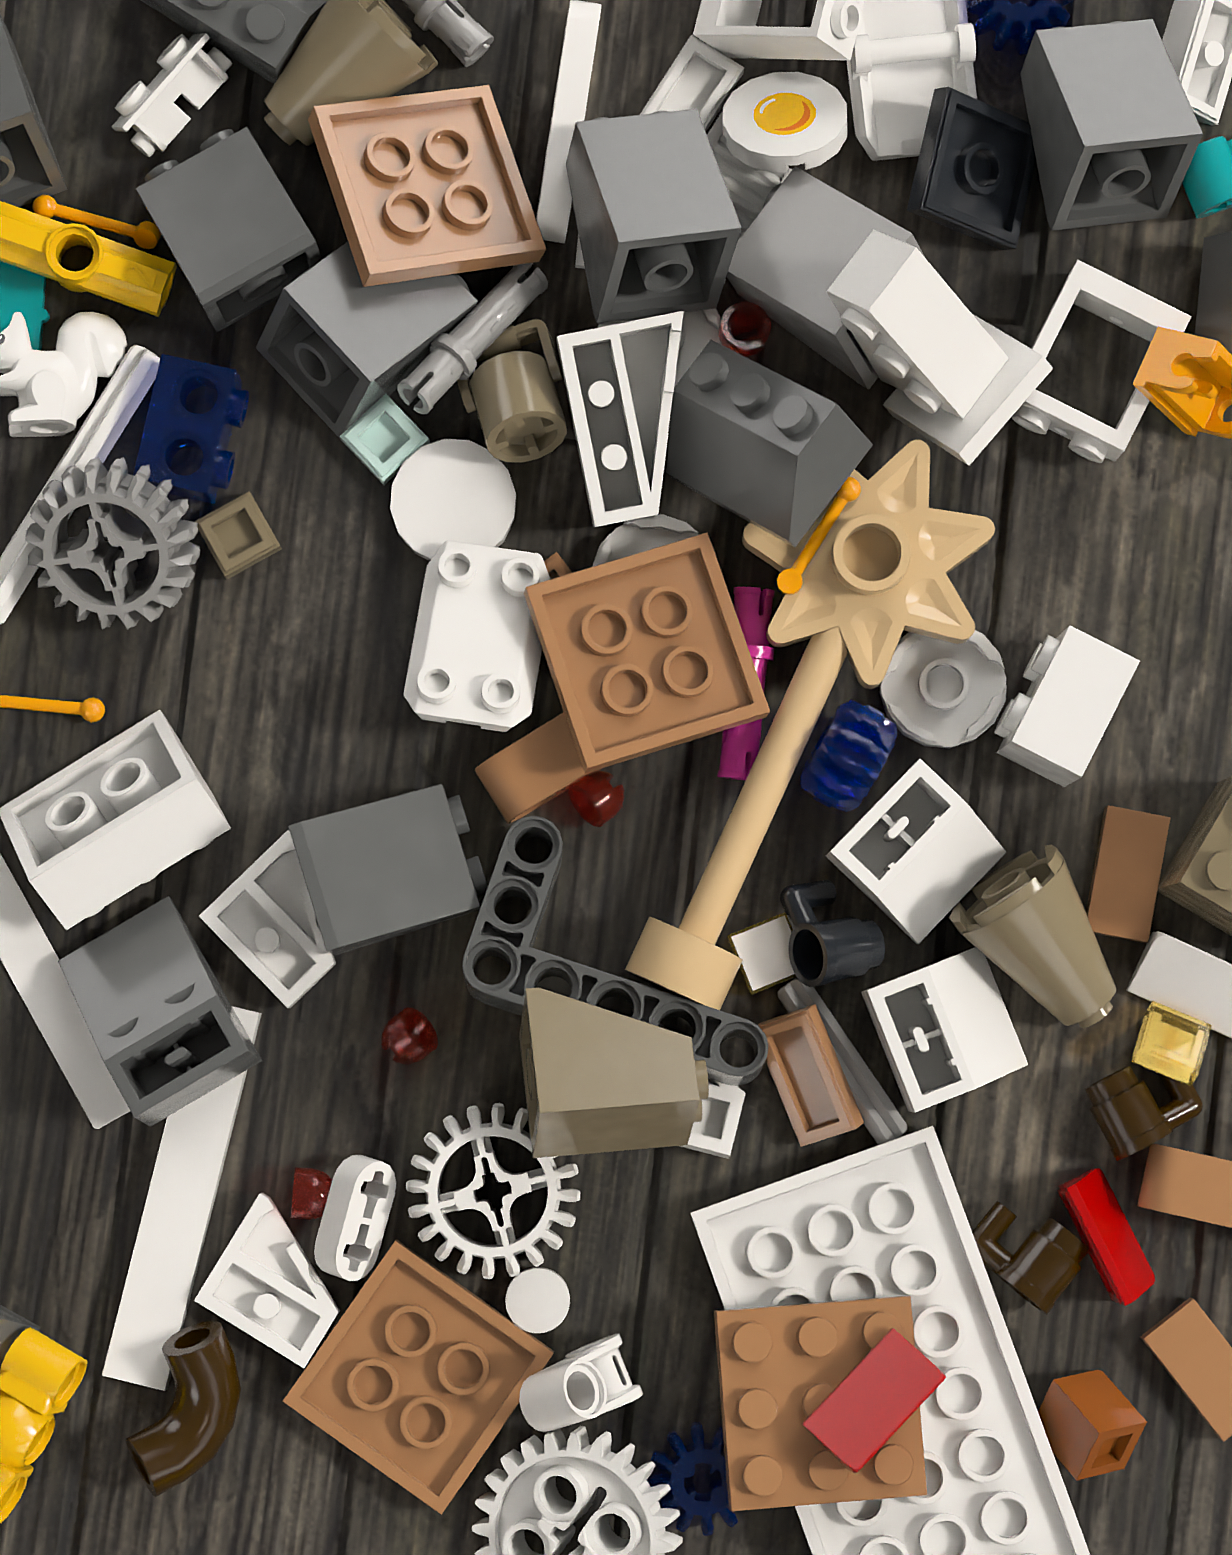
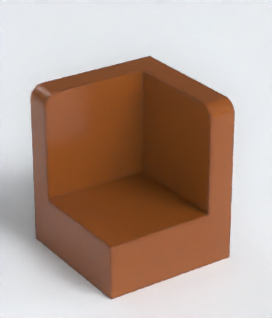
[1038,1370,1147,1481]

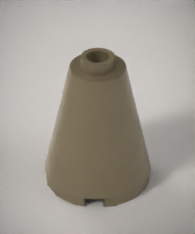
[264,0,438,146]
[949,844,1116,1028]

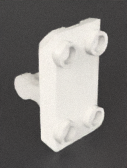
[847,0,977,161]
[404,540,550,732]

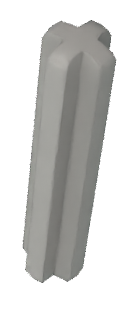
[778,977,908,1145]

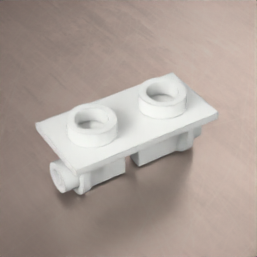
[111,33,232,157]

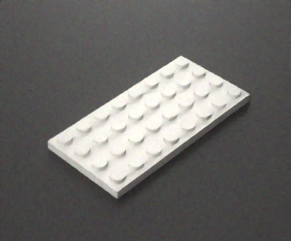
[690,1126,1090,1555]

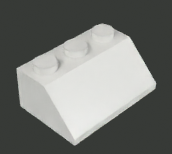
[0,710,231,930]

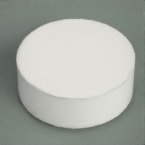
[505,1267,570,1333]

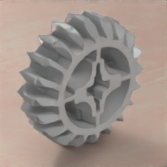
[25,457,200,630]

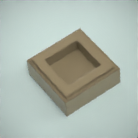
[195,491,282,579]

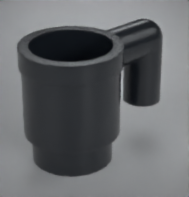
[780,880,885,987]

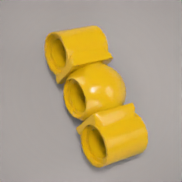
[0,1327,87,1523]

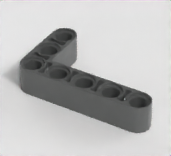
[462,816,769,1086]

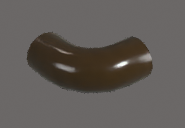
[126,1321,241,1497]

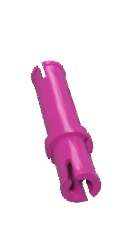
[717,587,775,780]

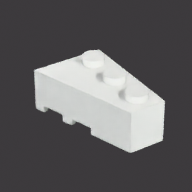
[556,311,684,527]

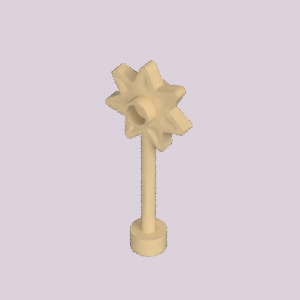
[625,440,995,1010]

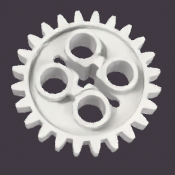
[472,1426,683,1555]

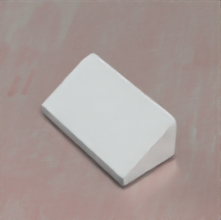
[1162,0,1232,125]
[1126,931,1232,1039]

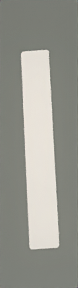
[0,853,130,1129]

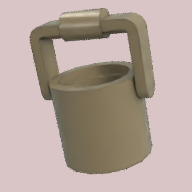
[457,319,567,462]

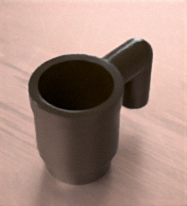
[1085,1065,1203,1161]
[972,1201,1090,1315]

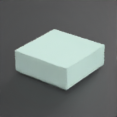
[340,394,430,485]

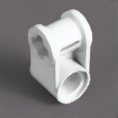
[519,1334,643,1432]

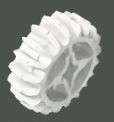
[406,1103,581,1279]

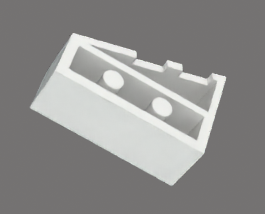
[826,229,1009,419]

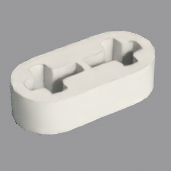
[314,1155,396,1281]

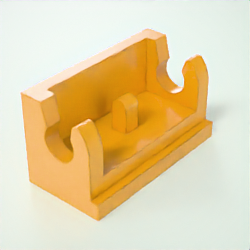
[1133,326,1232,439]

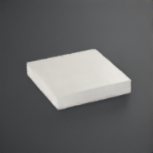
[883,314,1053,465]

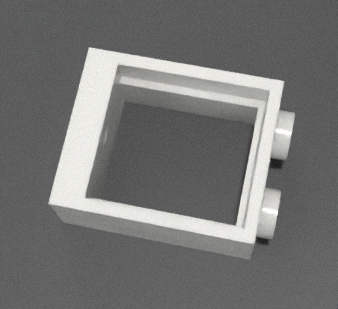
[693,0,865,61]
[1012,260,1192,463]

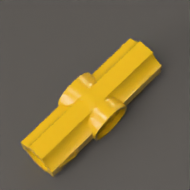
[0,201,177,317]

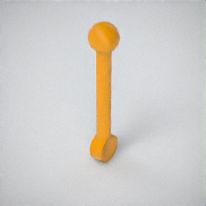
[32,194,161,249]
[777,477,861,595]
[0,695,105,722]

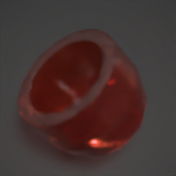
[718,302,771,357]
[568,770,624,827]
[381,1007,438,1065]
[291,1167,332,1220]

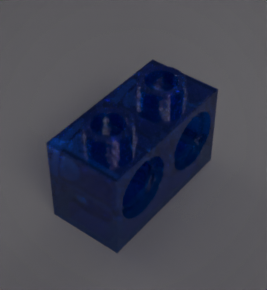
[133,354,249,504]

